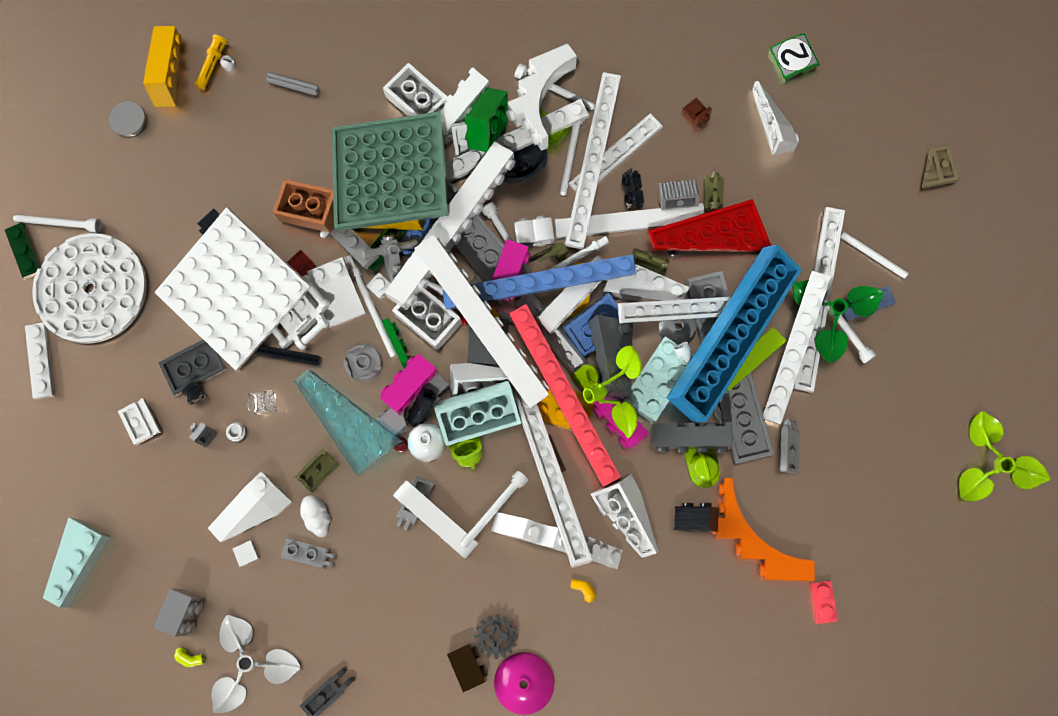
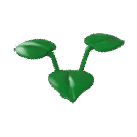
[793,280,884,363]

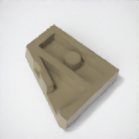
[922,145,960,189]

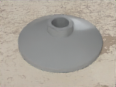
[659,319,697,345]

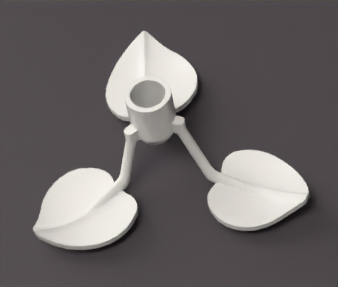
[211,615,300,713]

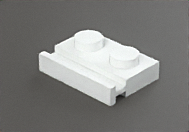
[118,398,161,446]

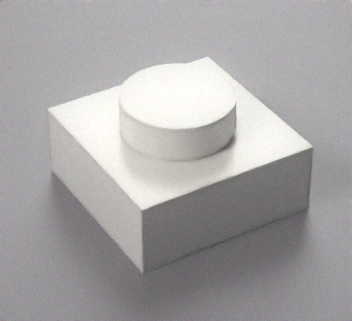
[366,273,391,300]

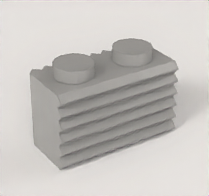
[658,179,700,210]

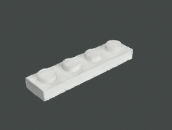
[25,322,55,400]

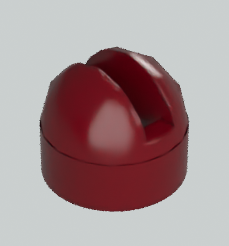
[393,437,408,453]

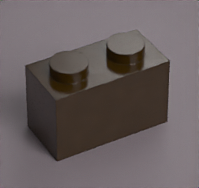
[447,643,488,692]

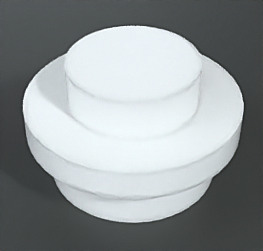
[226,422,246,442]

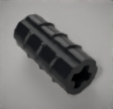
[407,388,437,427]

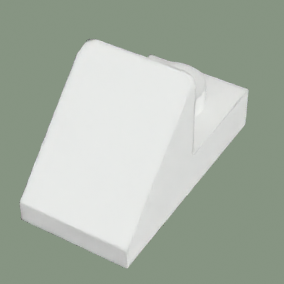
[451,122,473,157]

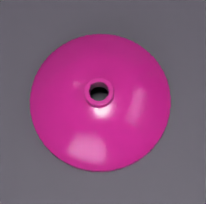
[494,652,554,715]

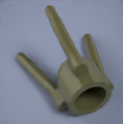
[528,241,569,265]

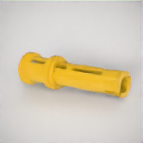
[194,35,228,90]

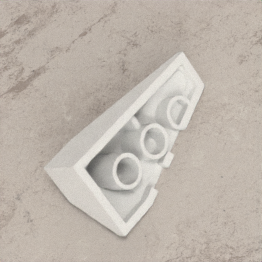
[752,81,799,156]
[449,363,514,398]
[208,472,292,542]
[591,474,659,558]

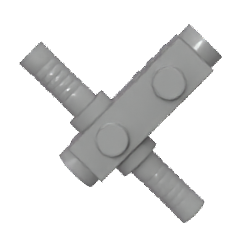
[362,235,418,281]

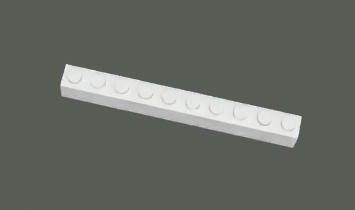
[385,142,515,310]
[414,235,550,408]

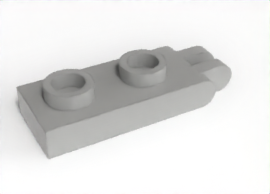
[780,419,799,474]
[396,476,434,530]
[280,538,336,569]

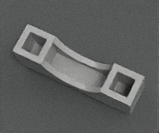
[376,373,450,440]

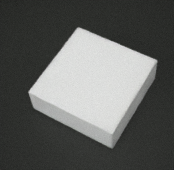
[233,540,259,567]

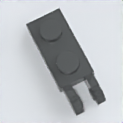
[300,667,355,716]

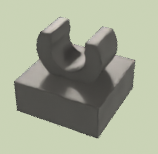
[190,422,217,447]

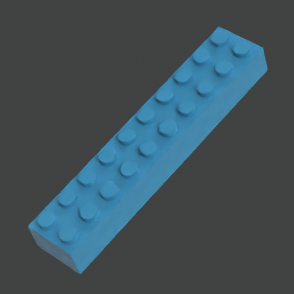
[666,245,802,422]

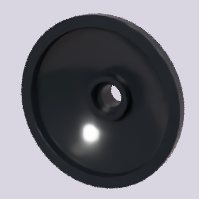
[503,143,548,184]

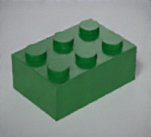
[465,87,508,152]

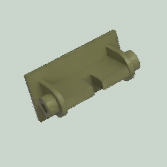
[704,172,724,212]
[631,248,670,276]

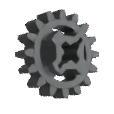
[474,614,518,659]

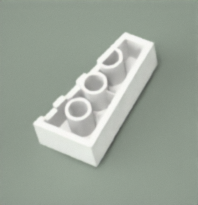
[436,67,490,144]
[603,264,689,302]

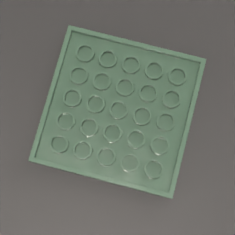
[332,111,448,231]

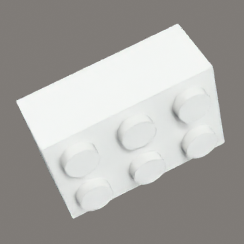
[383,63,447,116]
[392,289,462,352]

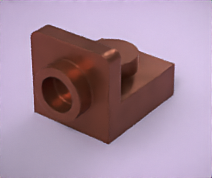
[682,98,712,127]

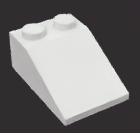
[307,257,366,328]

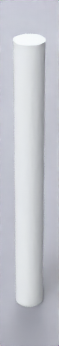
[840,231,908,279]

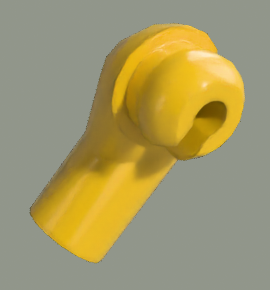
[570,579,596,603]

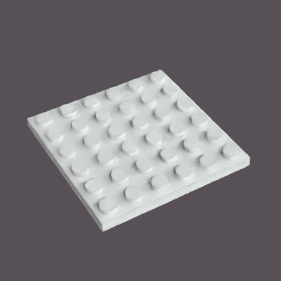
[155,207,312,370]

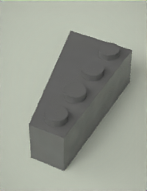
[588,314,633,402]
[652,422,732,453]

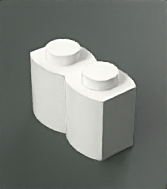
[514,216,554,247]

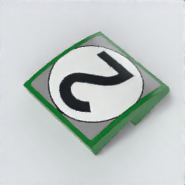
[770,33,820,81]

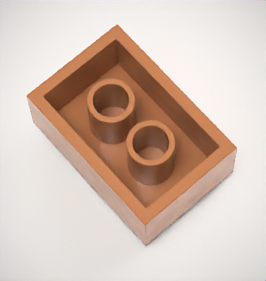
[272,179,334,233]

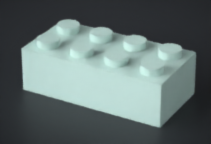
[623,337,693,424]
[434,381,521,446]

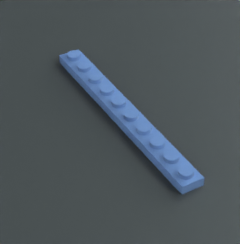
[442,254,636,310]

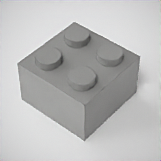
[153,589,204,637]

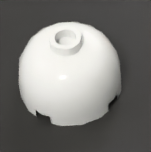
[407,423,446,462]

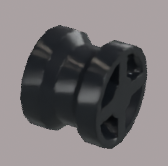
[181,382,206,405]

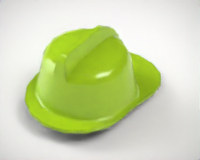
[449,436,482,469]
[685,449,720,488]

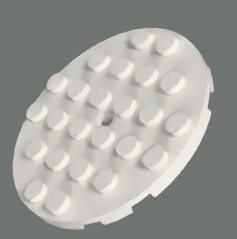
[32,233,147,344]

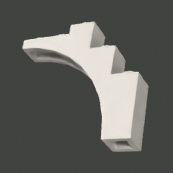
[506,43,577,151]
[491,512,623,569]

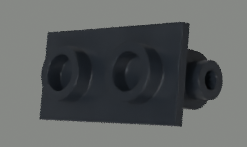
[622,168,645,210]

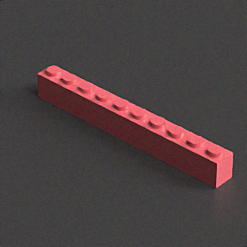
[509,304,620,487]

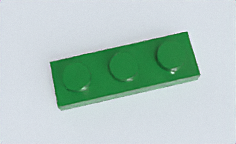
[382,318,411,369]

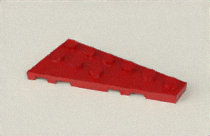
[647,199,771,252]

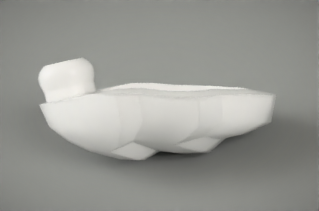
[300,495,331,537]

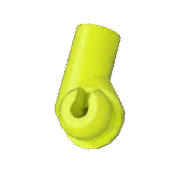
[174,647,205,667]

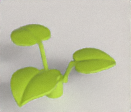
[570,346,642,438]
[959,411,1050,501]

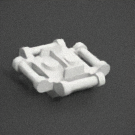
[272,275,331,350]

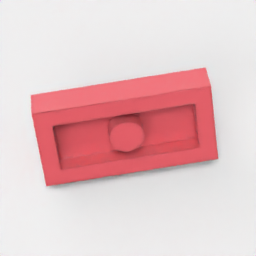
[810,581,838,624]

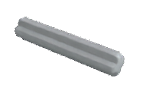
[266,72,319,95]

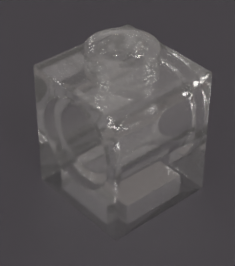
[246,390,277,415]

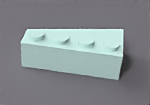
[43,517,110,608]

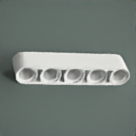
[536,255,603,334]
[393,481,478,559]

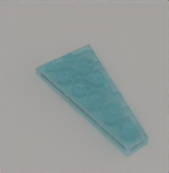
[294,370,402,475]

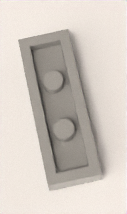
[330,228,379,270]

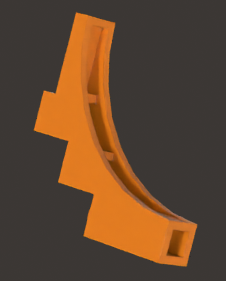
[711,478,815,582]

